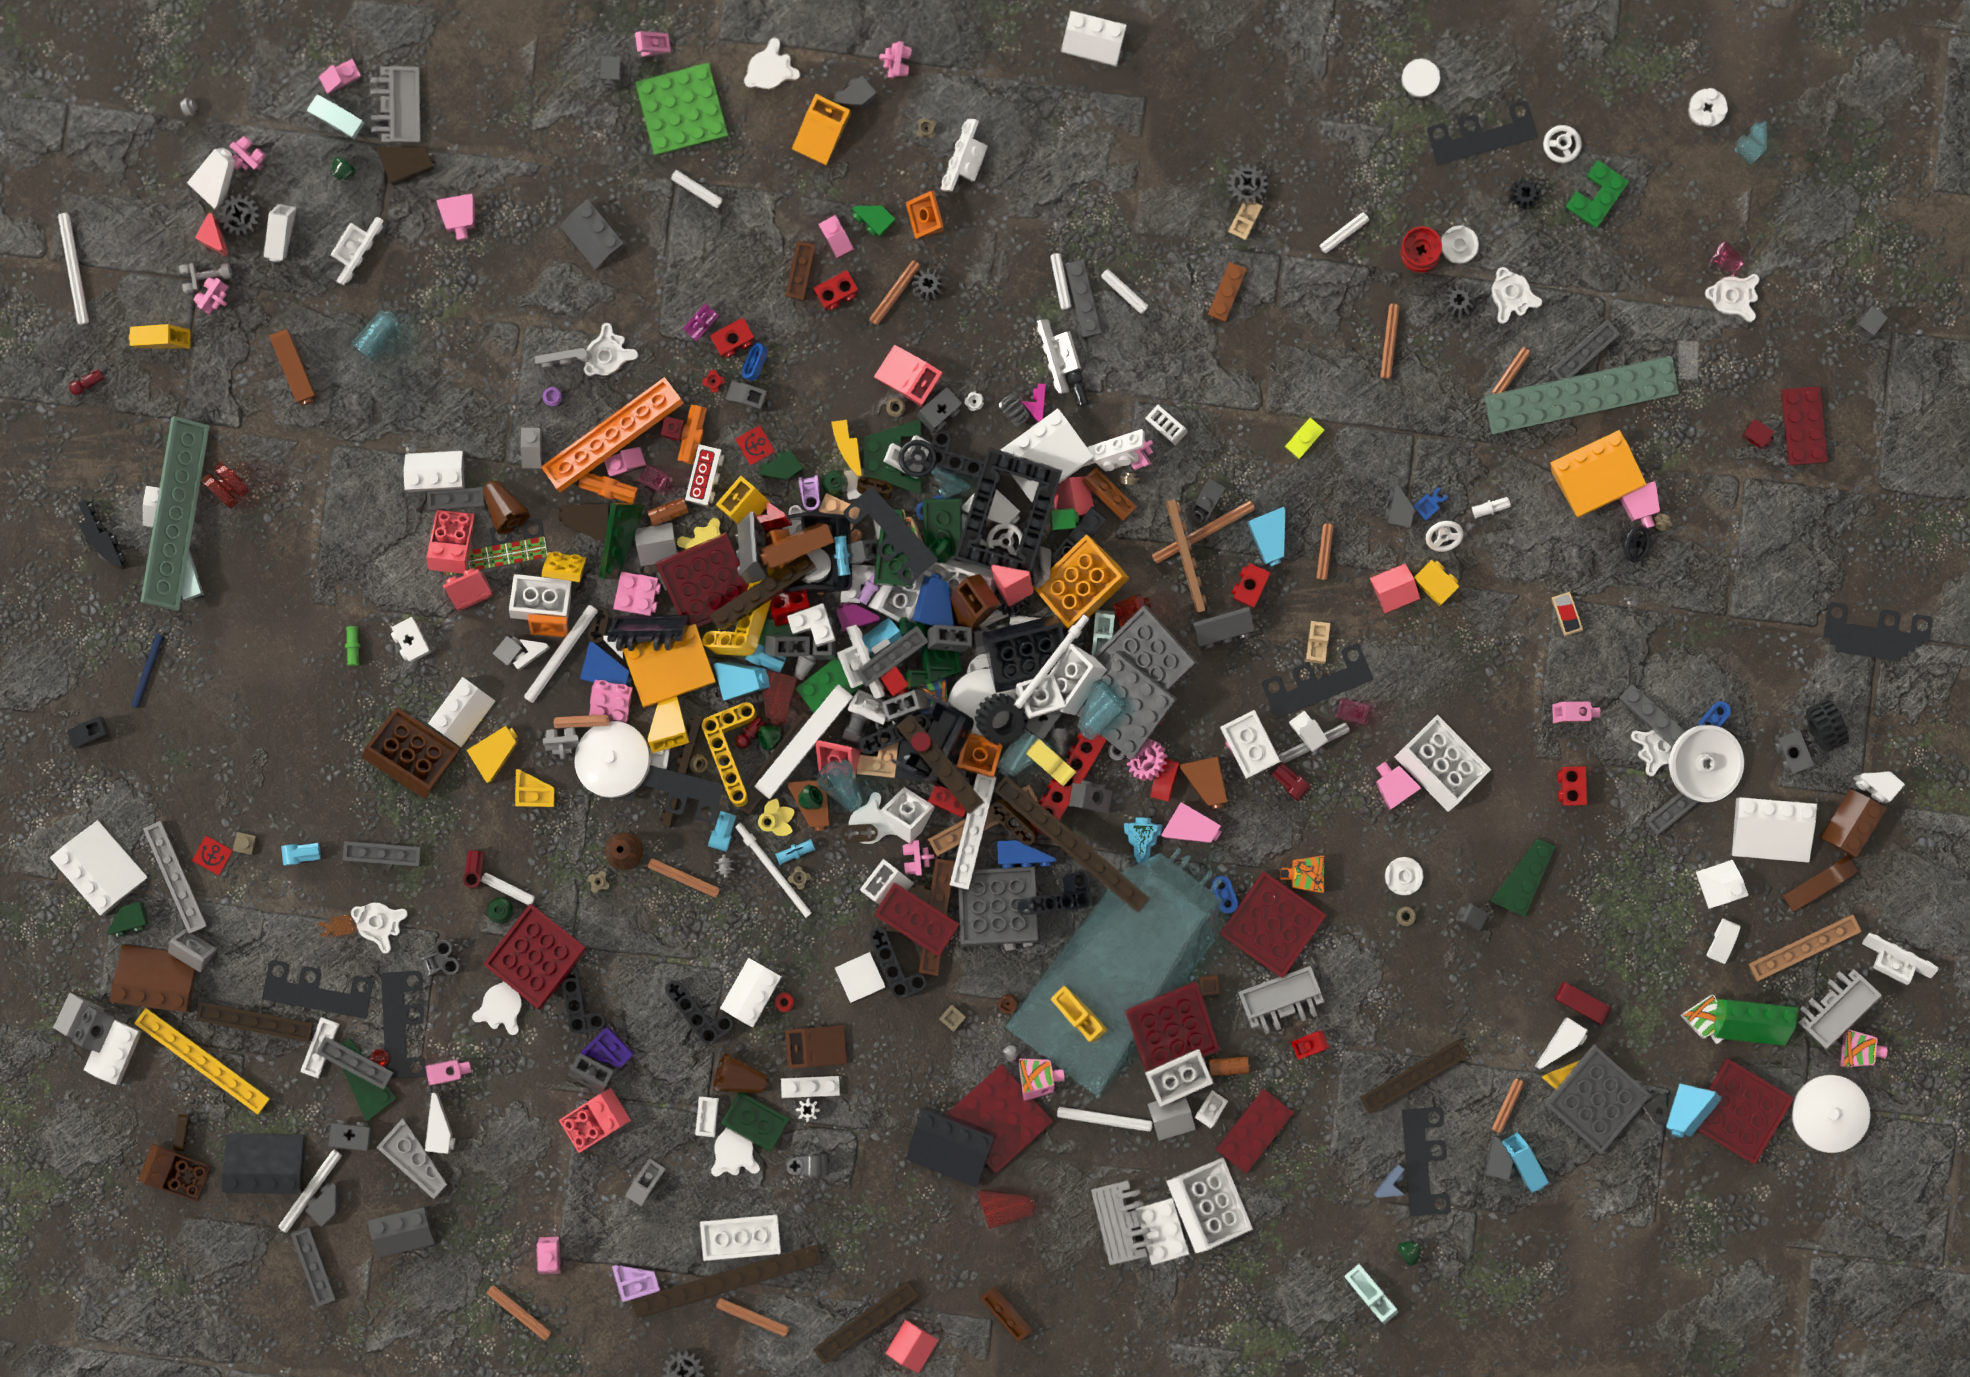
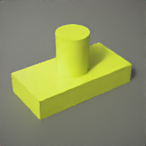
[1285,418,1324,459]

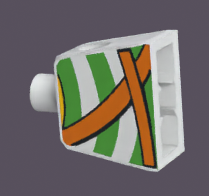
[1681,995,1723,1044]

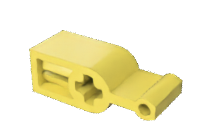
[1025,739,1076,786]

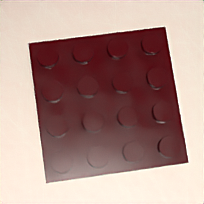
[655,533,749,628]
[1219,871,1326,978]
[483,903,587,1010]
[1124,982,1220,1072]
[1696,1058,1794,1165]
[947,1064,1053,1173]

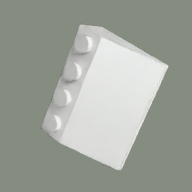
[1001,409,1094,503]
[1395,715,1491,812]
[1732,798,1817,862]
[50,820,148,916]
[1166,1158,1253,1253]

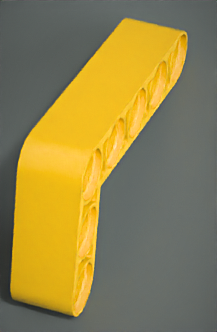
[702,568,776,656]
[702,702,757,807]

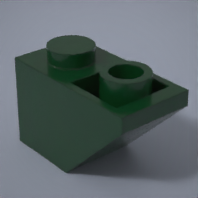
[758,450,804,481]
[107,902,149,938]

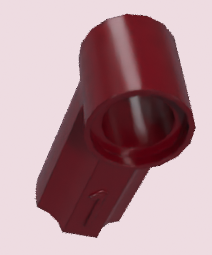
[1272,763,1311,801]
[463,850,485,889]

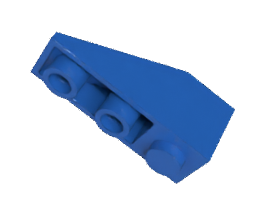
[997,840,1056,868]

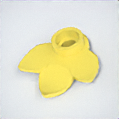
[758,799,795,836]

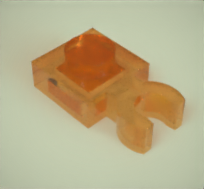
[318,914,354,937]

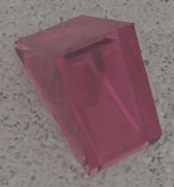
[1709,241,1744,276]
[638,464,673,496]
[1335,698,1371,726]

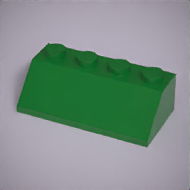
[1714,999,1798,1046]

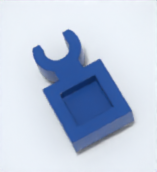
[1413,487,1448,521]

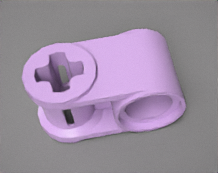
[799,475,821,512]

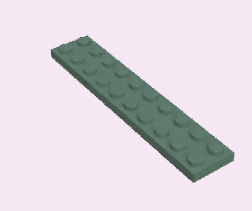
[1484,356,1679,434]
[140,416,210,611]

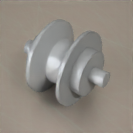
[715,854,735,878]

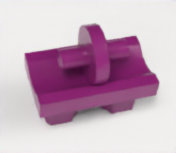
[682,303,720,342]

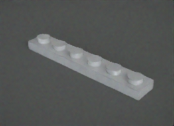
[143,821,207,934]

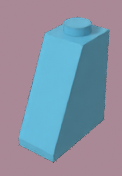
[1248,507,1285,567]
[714,661,770,701]
[1666,1084,1721,1138]
[1501,1132,1549,1193]

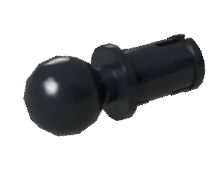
[1068,370,1089,407]

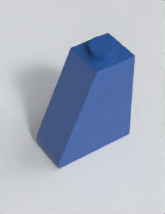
[912,574,954,626]
[580,642,633,687]

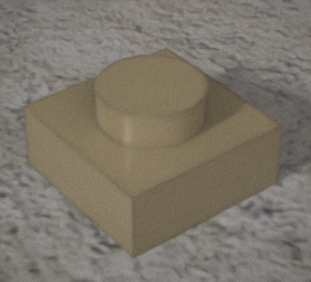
[233,832,257,855]
[939,1005,966,1032]

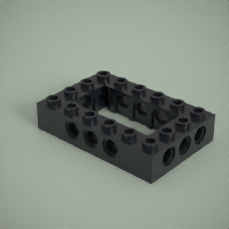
[955,447,1063,574]

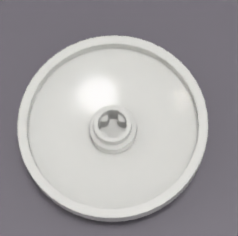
[948,668,1018,737]
[575,721,651,798]
[1669,725,1744,802]
[1792,1075,1870,1153]

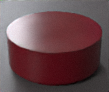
[911,732,931,752]

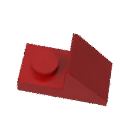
[757,502,792,532]
[1291,1030,1329,1060]

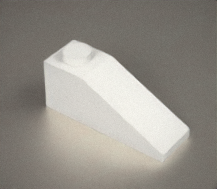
[1535,1018,1587,1069]
[425,1093,455,1153]

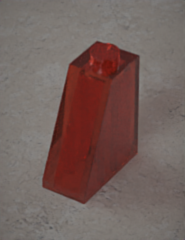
[762,669,798,725]
[977,1190,1035,1229]

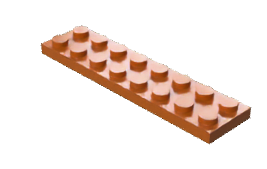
[541,377,684,493]

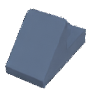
[1373,1164,1404,1198]

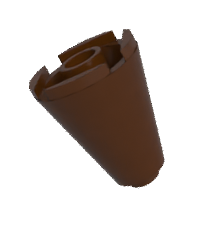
[483,480,530,535]
[605,832,643,870]
[713,1053,769,1093]

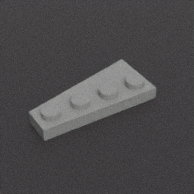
[376,1118,447,1199]

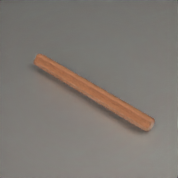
[1152,501,1255,564]

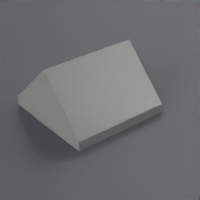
[635,522,678,567]
[168,929,217,973]
[53,993,105,1038]
[1148,1096,1196,1141]

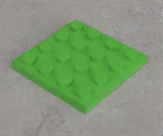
[635,63,728,156]

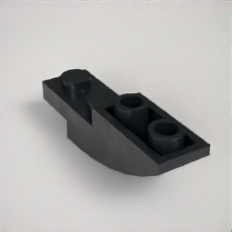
[78,500,126,569]
[1050,506,1107,569]

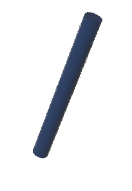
[131,633,164,708]

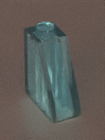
[351,310,399,360]
[1078,679,1127,741]
[997,728,1054,777]

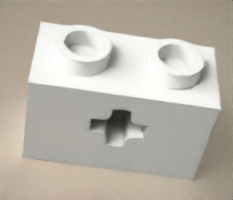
[391,617,431,663]

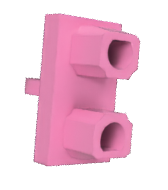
[879,41,911,78]
[230,137,266,170]
[194,278,229,315]
[1131,440,1153,470]
[903,840,934,876]

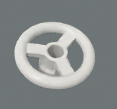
[1544,125,1582,163]
[1426,521,1463,552]
[987,523,1023,555]

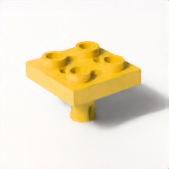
[542,552,586,582]

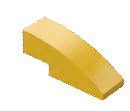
[832,420,862,478]
[1051,986,1108,1043]

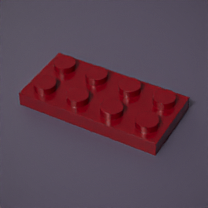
[1781,386,1828,466]
[874,882,959,957]
[1216,1089,1294,1173]

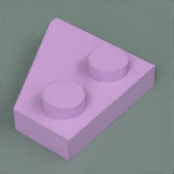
[612,1265,660,1302]

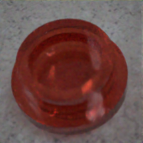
[370,1049,389,1066]

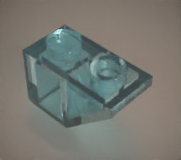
[1734,120,1767,165]

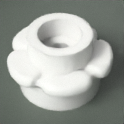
[965,392,983,411]

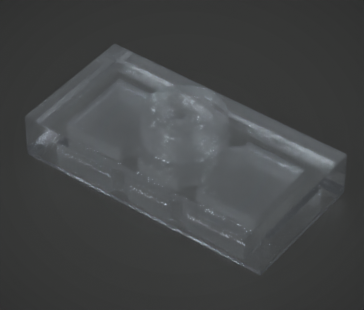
[1677,341,1699,380]

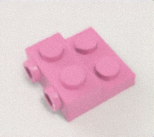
[613,572,661,616]
[589,680,633,724]

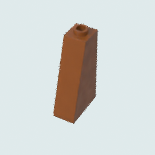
[269,329,317,406]
[759,523,834,568]

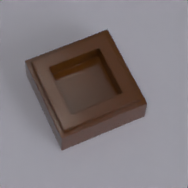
[1199,975,1220,996]

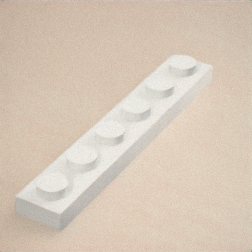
[950,773,996,890]

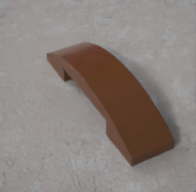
[1782,855,1858,912]

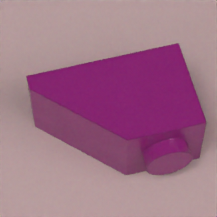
[836,602,880,633]

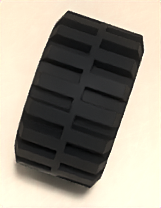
[975,693,1027,746]
[1806,699,1849,753]

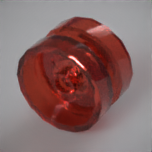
[201,461,250,510]

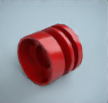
[1401,226,1442,273]

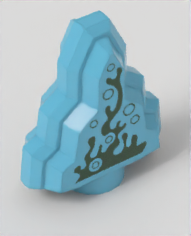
[1124,818,1162,864]

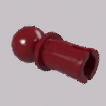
[69,368,105,395]
[735,716,766,749]

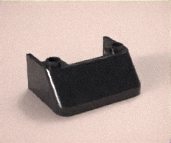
[787,512,852,593]
[891,693,974,787]

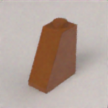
[1179,757,1227,809]
[787,780,830,831]

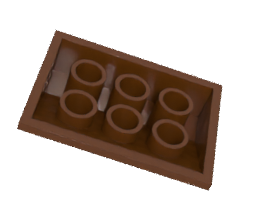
[362,707,460,799]
[110,945,196,1013]

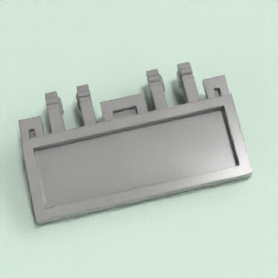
[370,66,420,143]
[1238,966,1324,1034]
[1799,969,1882,1050]
[1091,1180,1153,1265]

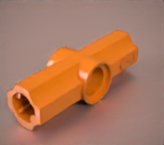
[678,405,707,465]
[578,473,638,503]

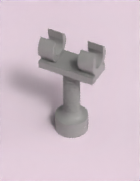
[179,263,232,293]

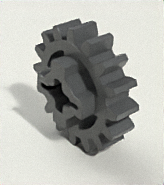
[1226,164,1268,206]
[218,194,261,237]
[662,1351,704,1377]

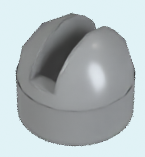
[1002,1045,1019,1063]

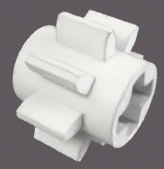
[796,1098,820,1122]

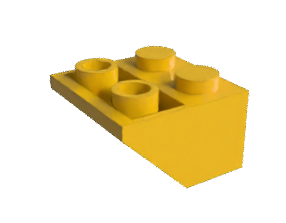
[716,476,771,524]
[1414,560,1459,606]

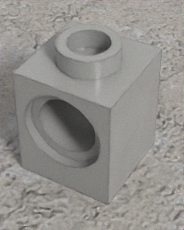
[493,636,524,667]

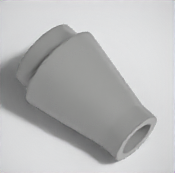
[793,653,816,680]

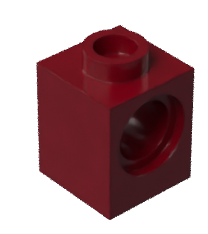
[661,416,685,442]
[1742,419,1774,450]

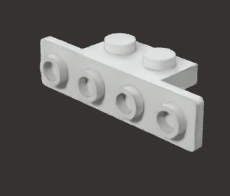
[941,119,988,191]
[331,217,384,285]
[1037,320,1081,394]
[1083,429,1145,471]
[837,625,885,699]
[1862,933,1939,985]

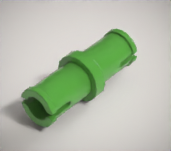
[345,626,360,666]

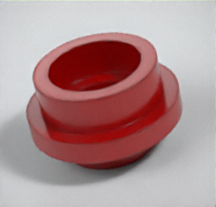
[775,993,794,1012]

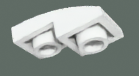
[1707,919,1740,964]

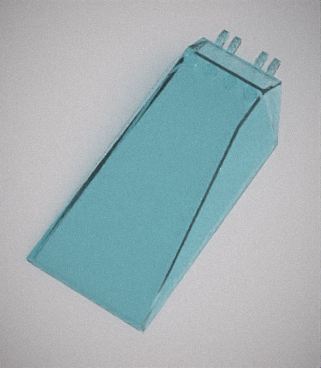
[1006,847,1222,1097]

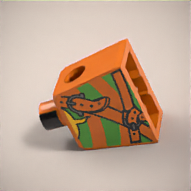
[1280,856,1324,893]

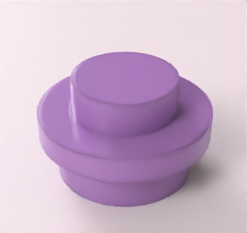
[543,387,562,406]

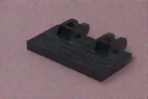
[607,615,690,651]

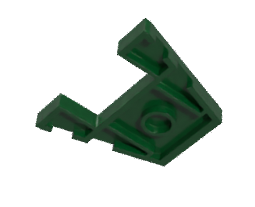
[864,419,921,494]
[899,617,962,689]

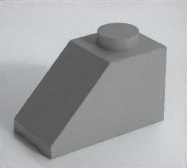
[521,428,543,469]
[625,1159,665,1206]

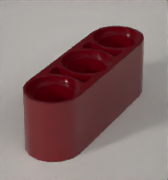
[1554,982,1612,1025]

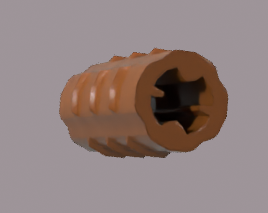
[648,498,689,527]
[1209,1057,1249,1076]

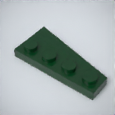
[599,503,645,579]
[874,509,912,587]
[1489,839,1556,917]
[342,1038,397,1122]

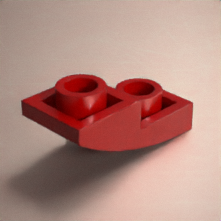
[1150,758,1180,802]

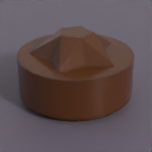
[998,993,1018,1014]

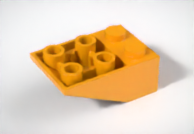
[792,94,851,165]

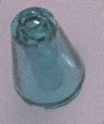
[817,759,863,811]

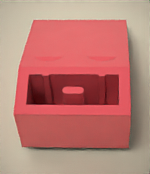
[874,345,943,407]
[426,510,475,574]
[443,568,494,611]
[559,1088,631,1153]

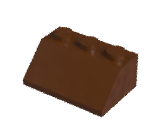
[1820,789,1887,858]

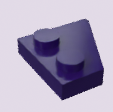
[581,1026,634,1068]

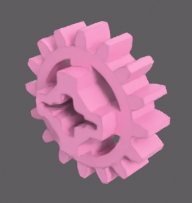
[1127,739,1168,781]

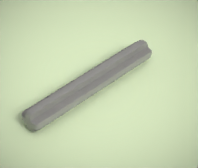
[1279,723,1350,764]

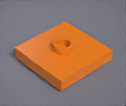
[528,614,570,637]

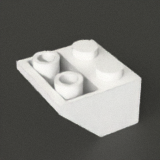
[1853,772,1905,804]
[860,859,914,905]

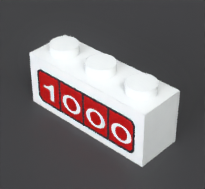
[685,444,725,507]

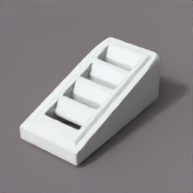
[1145,405,1188,445]

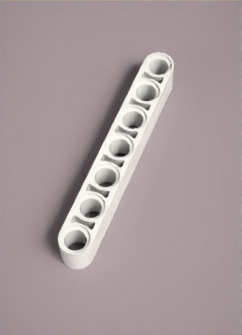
[755,684,854,799]

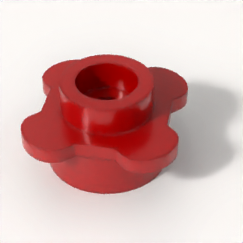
[702,370,725,393]

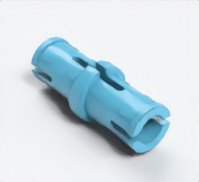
[834,536,850,576]
[776,839,815,865]

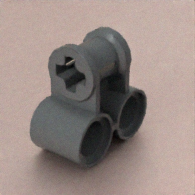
[842,712,871,744]
[419,940,461,977]
[787,1154,829,1176]

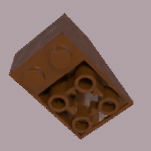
[950,574,1001,633]
[785,1025,847,1069]
[138,1143,211,1202]

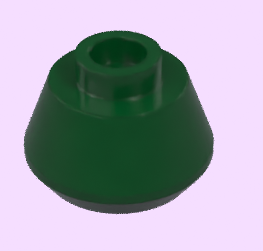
[331,156,356,181]
[822,470,848,496]
[928,538,952,563]
[757,726,782,751]
[798,785,823,810]
[487,897,513,924]
[1397,1241,1422,1266]

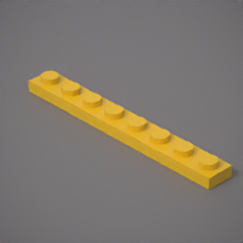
[134,1008,270,1114]

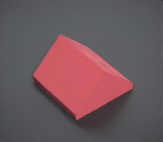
[195,213,229,257]
[1054,476,1094,517]
[1370,564,1420,614]
[991,565,1033,607]
[815,740,861,779]
[886,1320,938,1373]

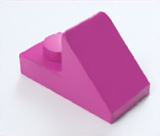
[1021,384,1046,423]

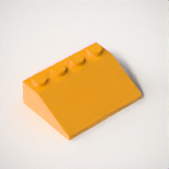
[1550,430,1646,518]
[1033,534,1130,629]
[623,624,716,708]

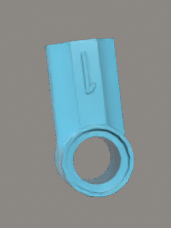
[745,644,786,673]
[708,811,736,852]
[281,843,321,865]

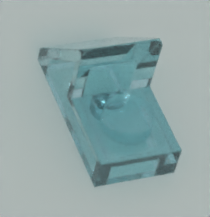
[931,465,970,498]

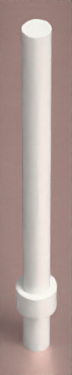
[1014,615,1089,709]
[735,823,811,917]

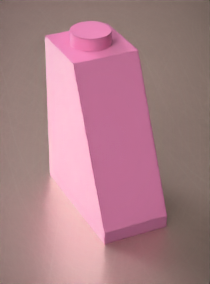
[1161,802,1222,843]

